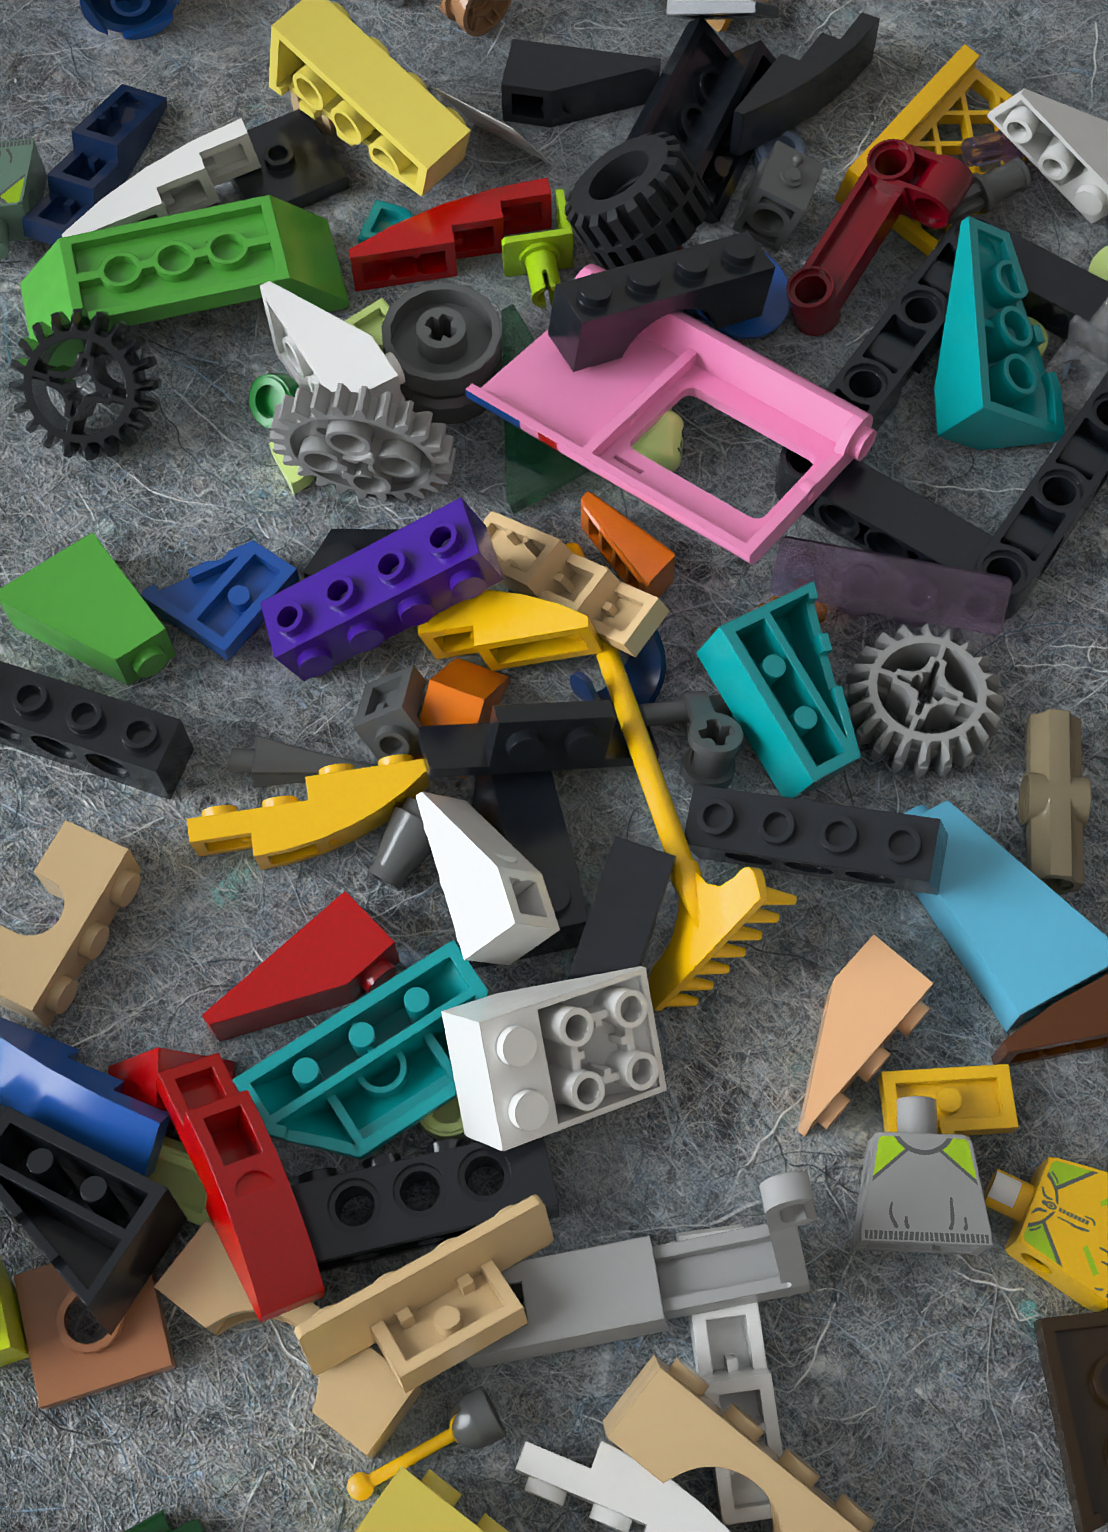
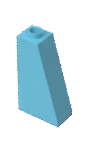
[904,800,1108,1032]

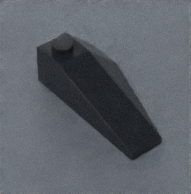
[469,771,588,969]

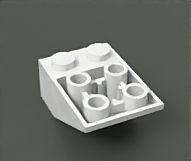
[441,966,667,1151]

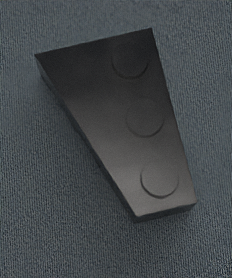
[0,1106,187,1335]

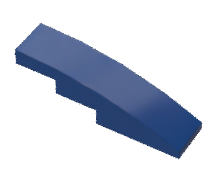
[0,1017,170,1178]

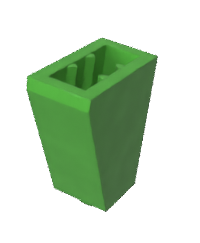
[0,532,176,686]

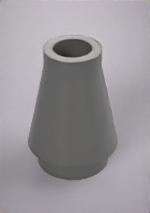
[368,797,432,891]

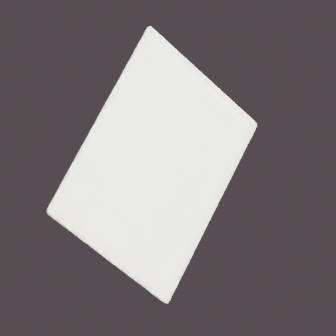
[431,86,551,164]

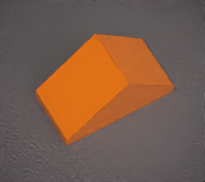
[413,657,510,779]

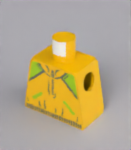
[984,1157,1108,1312]

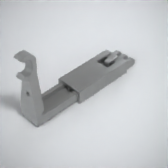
[458,1171,817,1369]

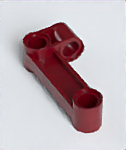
[786,139,974,336]

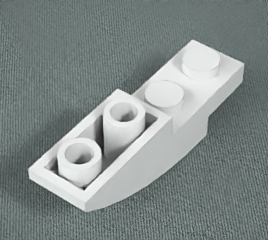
[515,1441,731,1532]

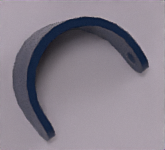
[570,629,666,720]

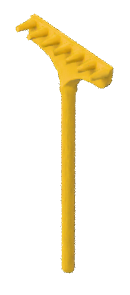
[565,542,797,1011]

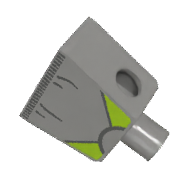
[852,1096,993,1255]

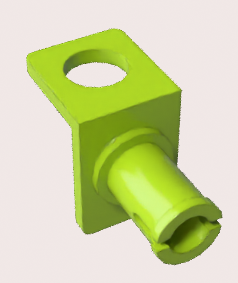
[501,188,573,308]

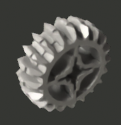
[844,623,1004,779]

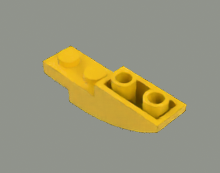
[186,754,430,870]

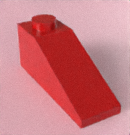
[201,891,400,1042]

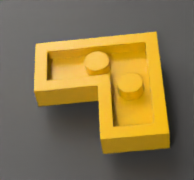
[878,1064,1019,1136]

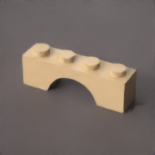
[154,1220,423,1460]
[603,1354,876,1532]

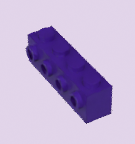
[260,497,504,681]

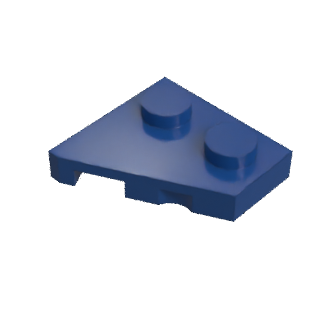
[140,540,300,662]

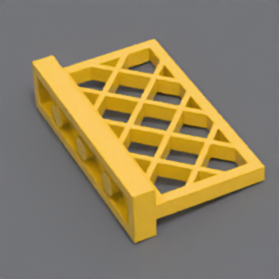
[834,44,1028,256]

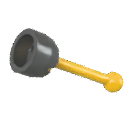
[347,1385,507,1501]

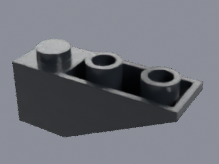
[501,39,661,128]

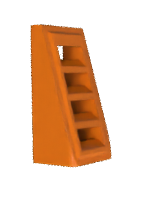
[581,491,675,598]

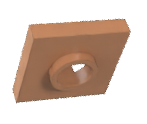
[14,1264,177,1410]

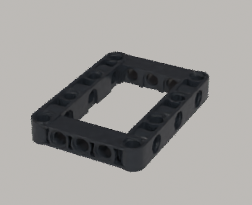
[775,215,1108,622]

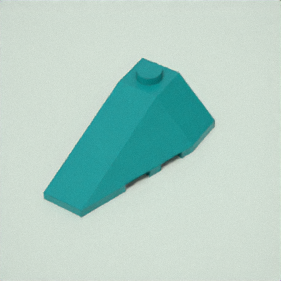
[934,216,1065,450]

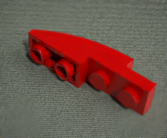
[156,1052,325,1323]

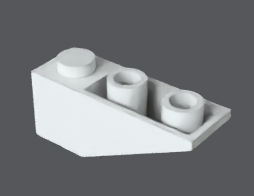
[987,88,1108,224]
[416,792,560,965]

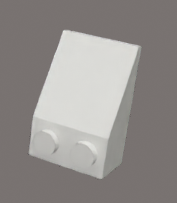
[260,281,406,404]

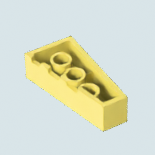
[269,0,471,197]

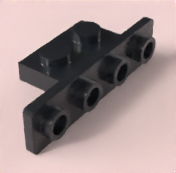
[418,700,660,778]

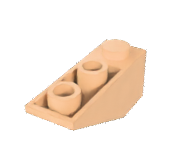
[797,934,933,1137]

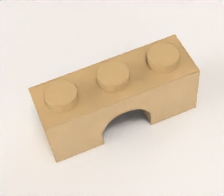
[0,820,142,1028]

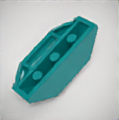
[233,940,489,1160]

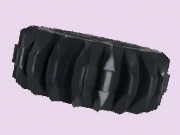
[8,308,162,460]

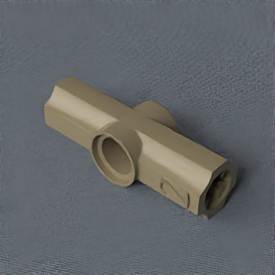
[1018,709,1091,895]

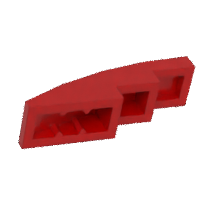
[349,177,552,292]

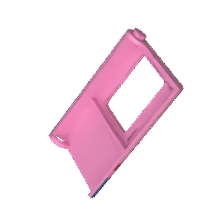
[465,263,877,565]

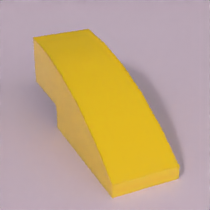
[418,590,603,671]

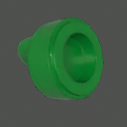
[249,373,299,428]

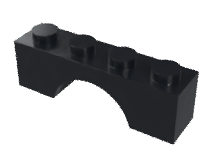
[548,231,775,372]

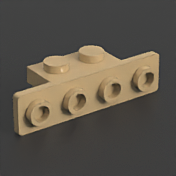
[294,1194,554,1394]

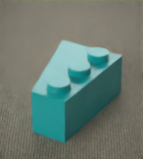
[696,581,861,799]

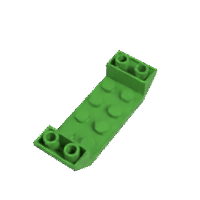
[20,195,350,367]

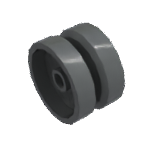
[381,282,503,425]

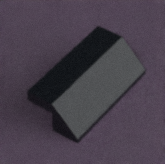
[626,16,776,224]

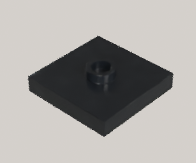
[230,109,349,208]

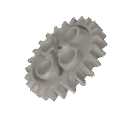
[269,383,457,501]

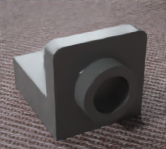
[353,664,426,761]

